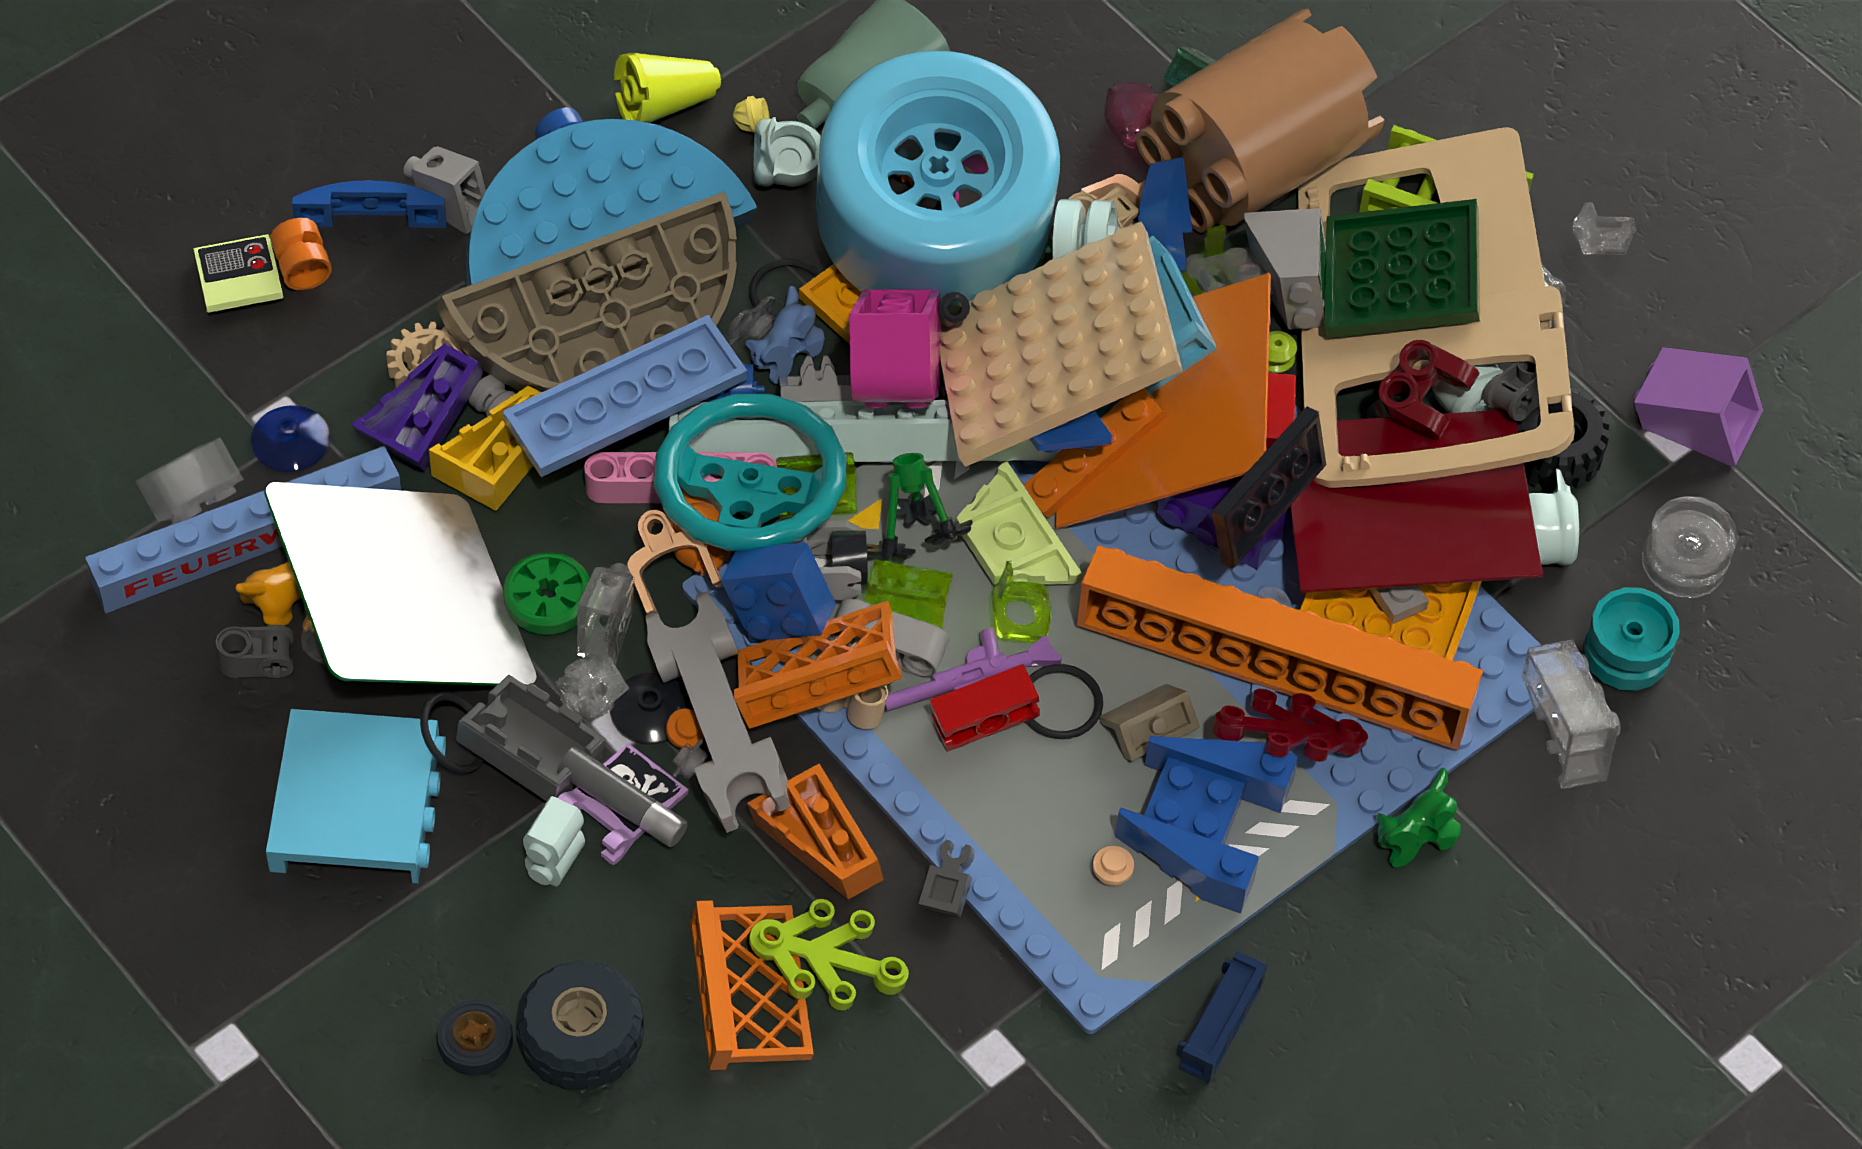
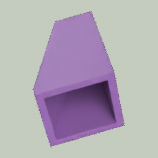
[1633,347,1763,466]

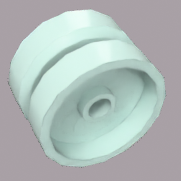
[1053,199,1118,259]

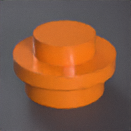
[666,709,704,749]

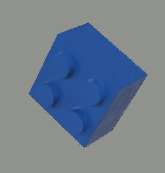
[721,542,836,642]

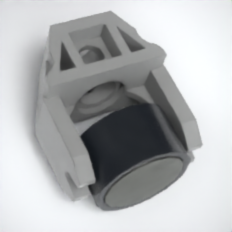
[790,521,868,600]

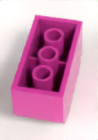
[849,289,941,408]

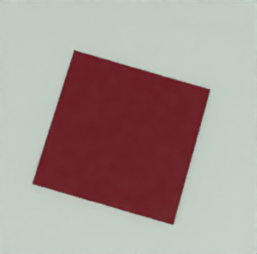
[1291,410,1543,593]

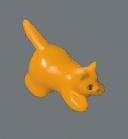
[235,561,302,626]

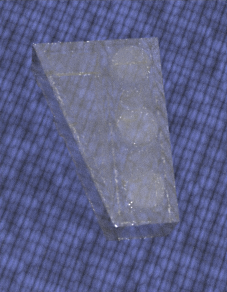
[1522,640,1621,789]

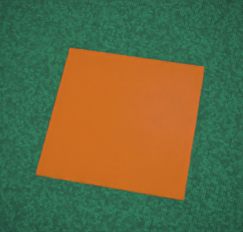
[1056,273,1271,529]

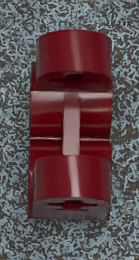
[1379,340,1480,440]

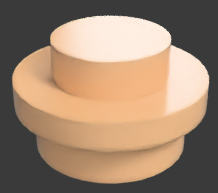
[1093,846,1134,886]

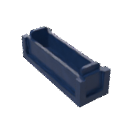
[1176,951,1267,1084]

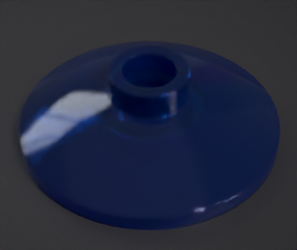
[251,405,330,472]

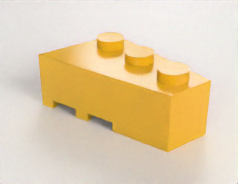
[429,386,541,511]

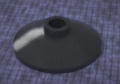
[610,673,691,745]

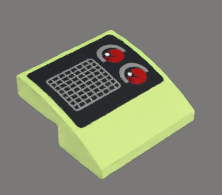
[193,234,283,313]

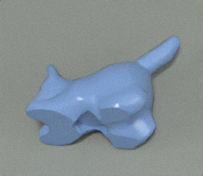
[745,286,825,384]

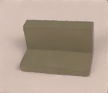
[1100,684,1200,761]

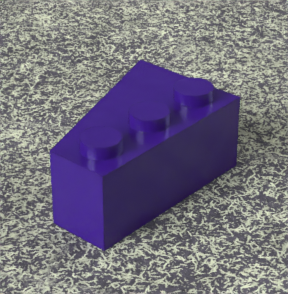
[351,343,484,472]
[1157,480,1287,570]

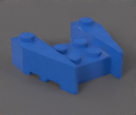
[1115,736,1299,914]

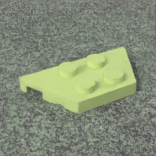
[956,461,1082,585]

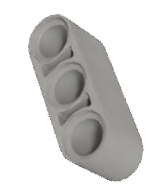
[828,598,950,677]

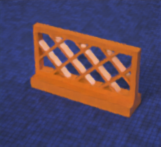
[734,601,902,729]
[690,900,814,1070]

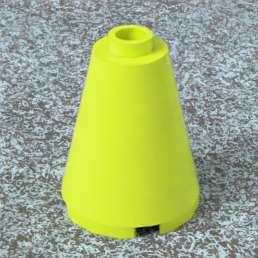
[614,53,721,123]

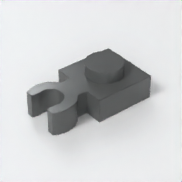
[918,839,974,918]

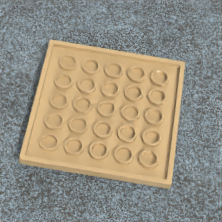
[940,222,1183,467]

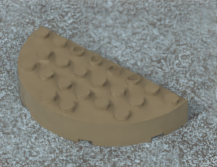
[436,191,737,393]

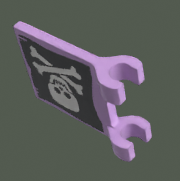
[558,743,688,866]

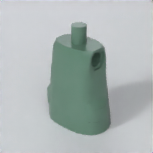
[797,0,950,129]

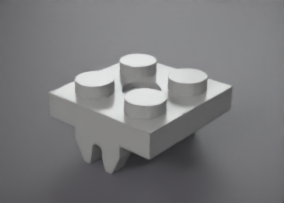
[779,355,853,402]

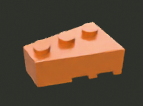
[747,764,884,900]

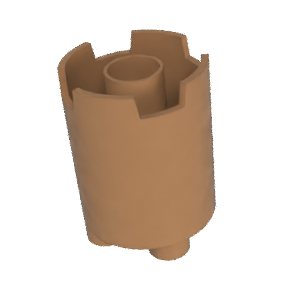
[1136,9,1385,232]

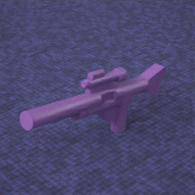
[885,628,1062,711]

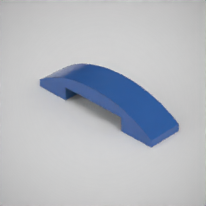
[292,180,447,228]

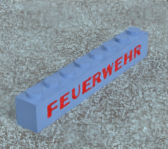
[85,446,401,614]

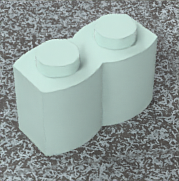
[523,796,585,887]

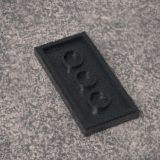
[1212,406,1327,569]

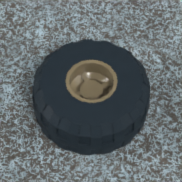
[516,960,644,1090]

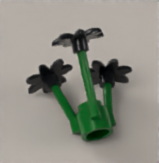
[867,453,973,560]

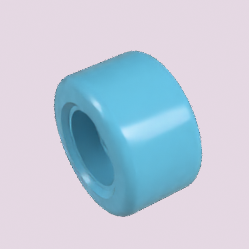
[816,51,1060,307]

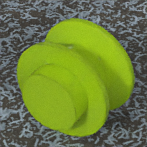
[1268,331,1297,373]

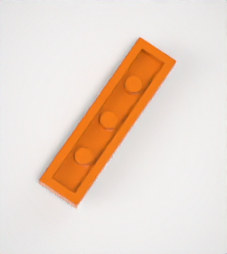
[1023,388,1167,518]

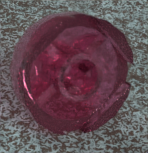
[1104,82,1165,149]

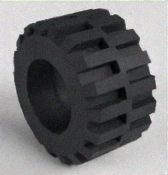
[1516,388,1610,491]

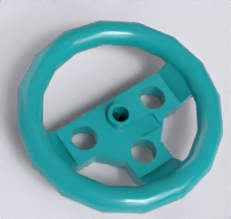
[654,394,847,551]

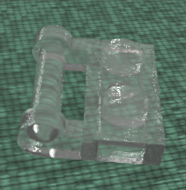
[1185,247,1274,294]

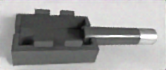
[456,674,688,847]

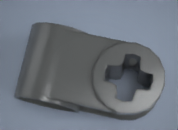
[1483,361,1540,421]
[216,625,294,678]

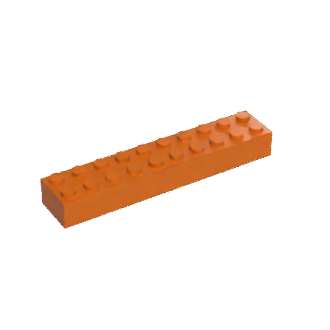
[1077,545,1483,750]

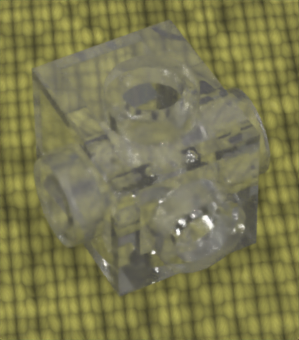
[555,654,630,718]

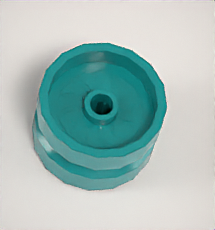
[1583,587,1680,691]

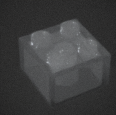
[136,438,244,524]

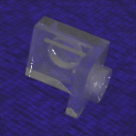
[1573,202,1637,255]

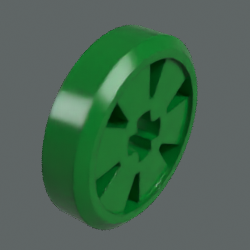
[504,552,592,635]

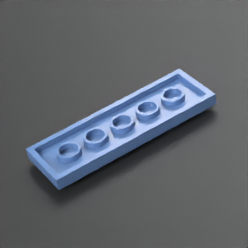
[503,315,747,477]

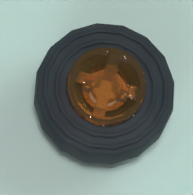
[437,999,513,1076]

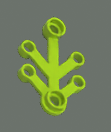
[749,899,909,1010]

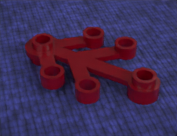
[1212,689,1368,762]

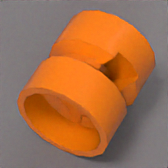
[270,218,332,290]

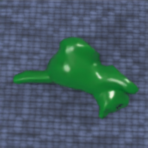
[1376,768,1461,868]

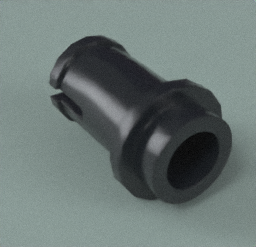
[939,292,970,323]

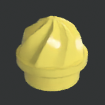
[733,96,769,133]

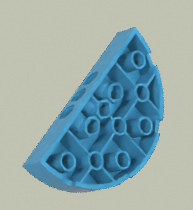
[465,119,758,287]

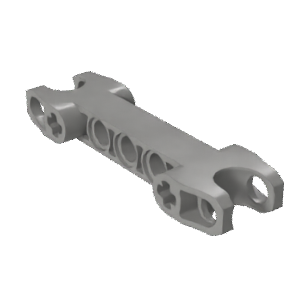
[646,591,790,833]

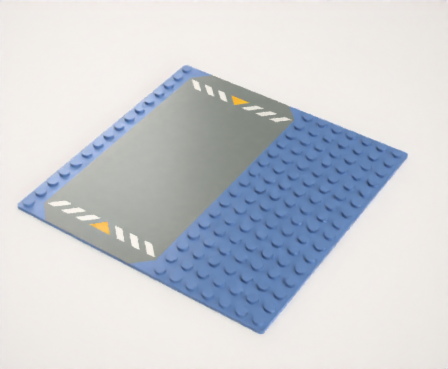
[682,405,1572,1034]

